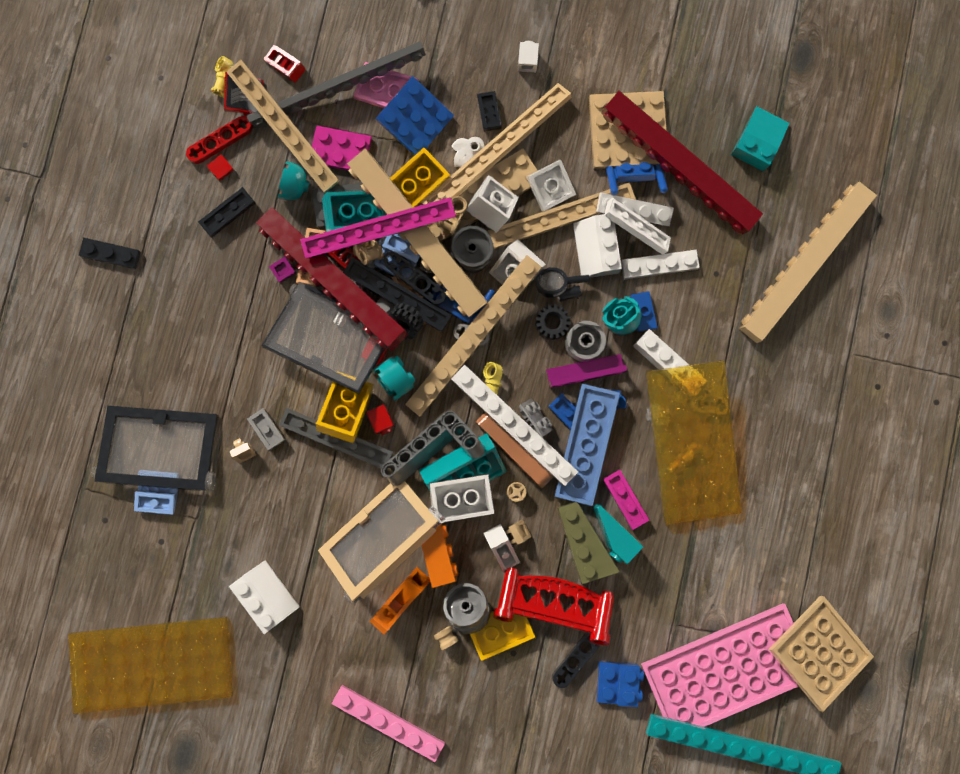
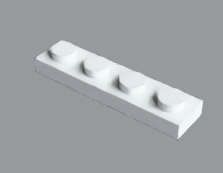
[596,193,674,226]
[604,198,671,255]
[621,250,699,280]

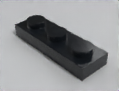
[198,187,256,238]
[78,237,141,269]

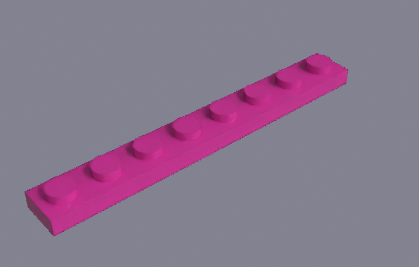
[300,197,456,258]

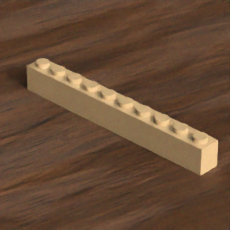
[347,149,488,317]
[739,182,877,343]

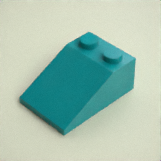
[731,106,789,172]
[322,191,386,232]
[593,504,643,564]

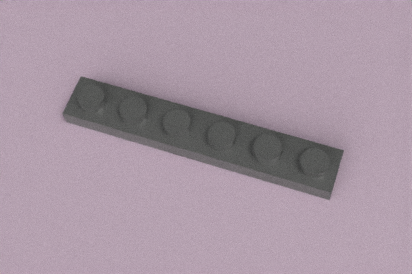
[279,408,393,468]

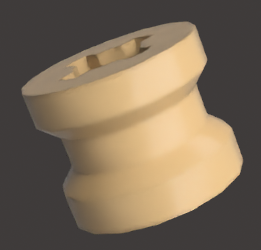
[507,482,526,502]
[434,626,458,650]

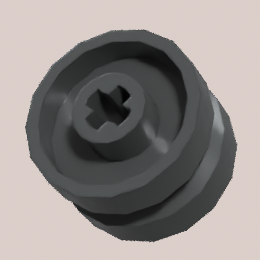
[451,226,493,273]
[443,583,491,634]

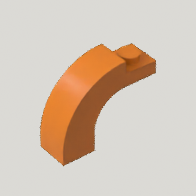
[369,567,430,635]

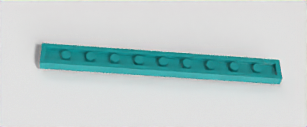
[646,714,842,774]

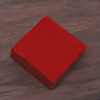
[207,154,234,181]

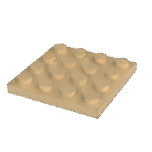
[589,91,666,169]
[769,596,874,712]

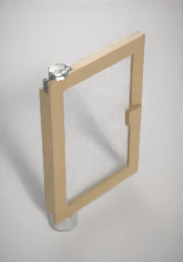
[318,481,446,603]

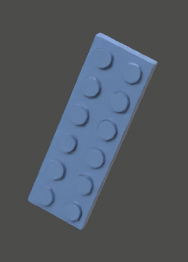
[555,384,620,506]

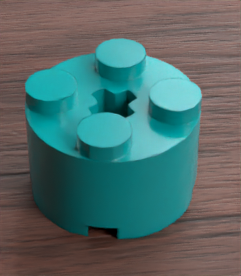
[373,356,416,401]

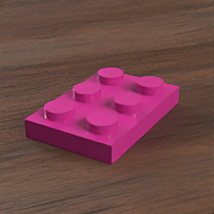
[312,125,372,171]

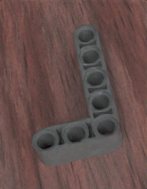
[381,411,485,486]

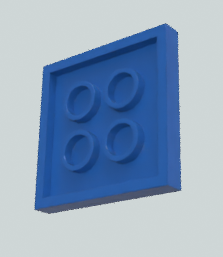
[375,76,454,156]

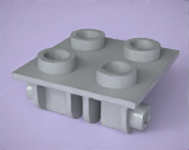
[519,398,553,437]

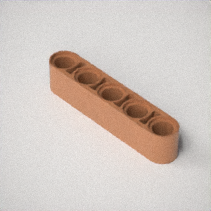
[476,412,554,488]

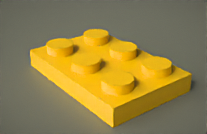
[470,611,535,661]

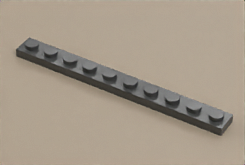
[247,41,426,128]

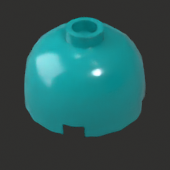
[278,161,310,201]
[602,297,642,335]

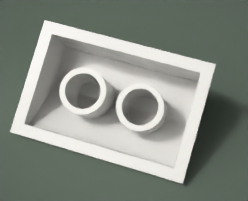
[573,214,622,278]
[430,475,494,523]
[229,560,300,634]

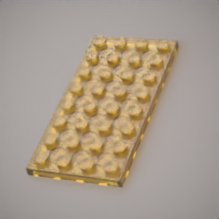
[646,360,742,525]
[68,616,233,714]

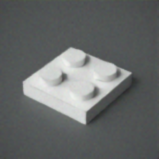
[526,160,576,211]

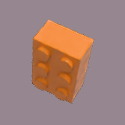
[421,522,459,588]

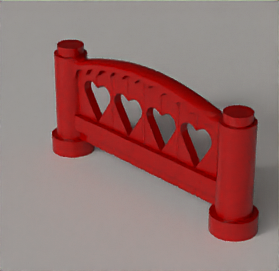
[493,568,614,646]

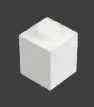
[518,41,539,73]

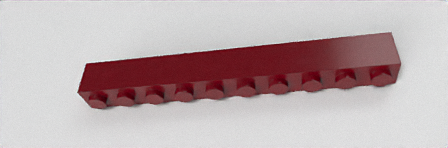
[601,90,763,234]
[256,207,408,351]

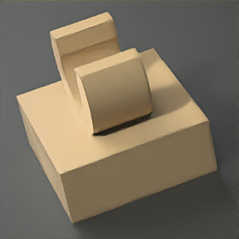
[230,438,256,464]
[505,519,532,545]

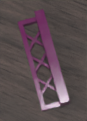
[546,354,627,389]

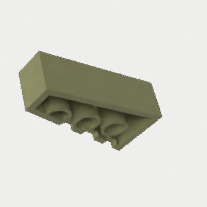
[556,502,619,584]

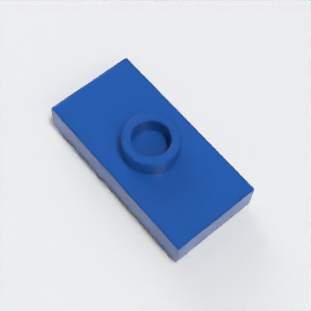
[630,291,657,332]

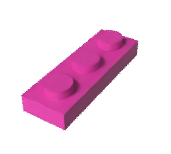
[603,470,649,530]

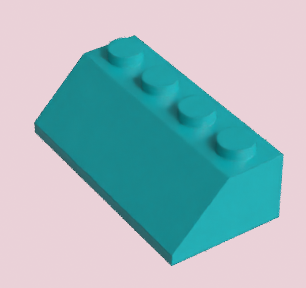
[419,433,507,491]

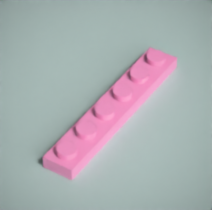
[332,685,445,762]

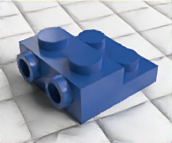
[596,661,644,707]

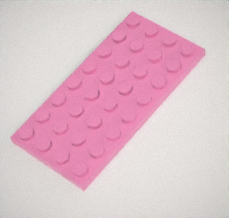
[641,604,798,727]

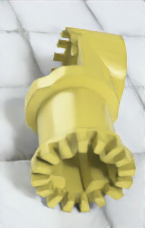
[211,56,233,98]
[483,362,503,395]

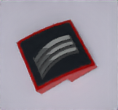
[224,72,264,116]

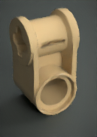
[436,196,467,235]
[353,240,384,265]

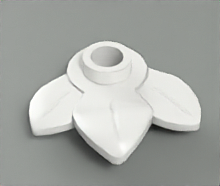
[452,137,485,167]

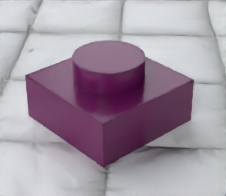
[269,256,296,283]

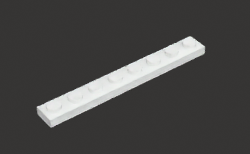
[451,365,578,486]

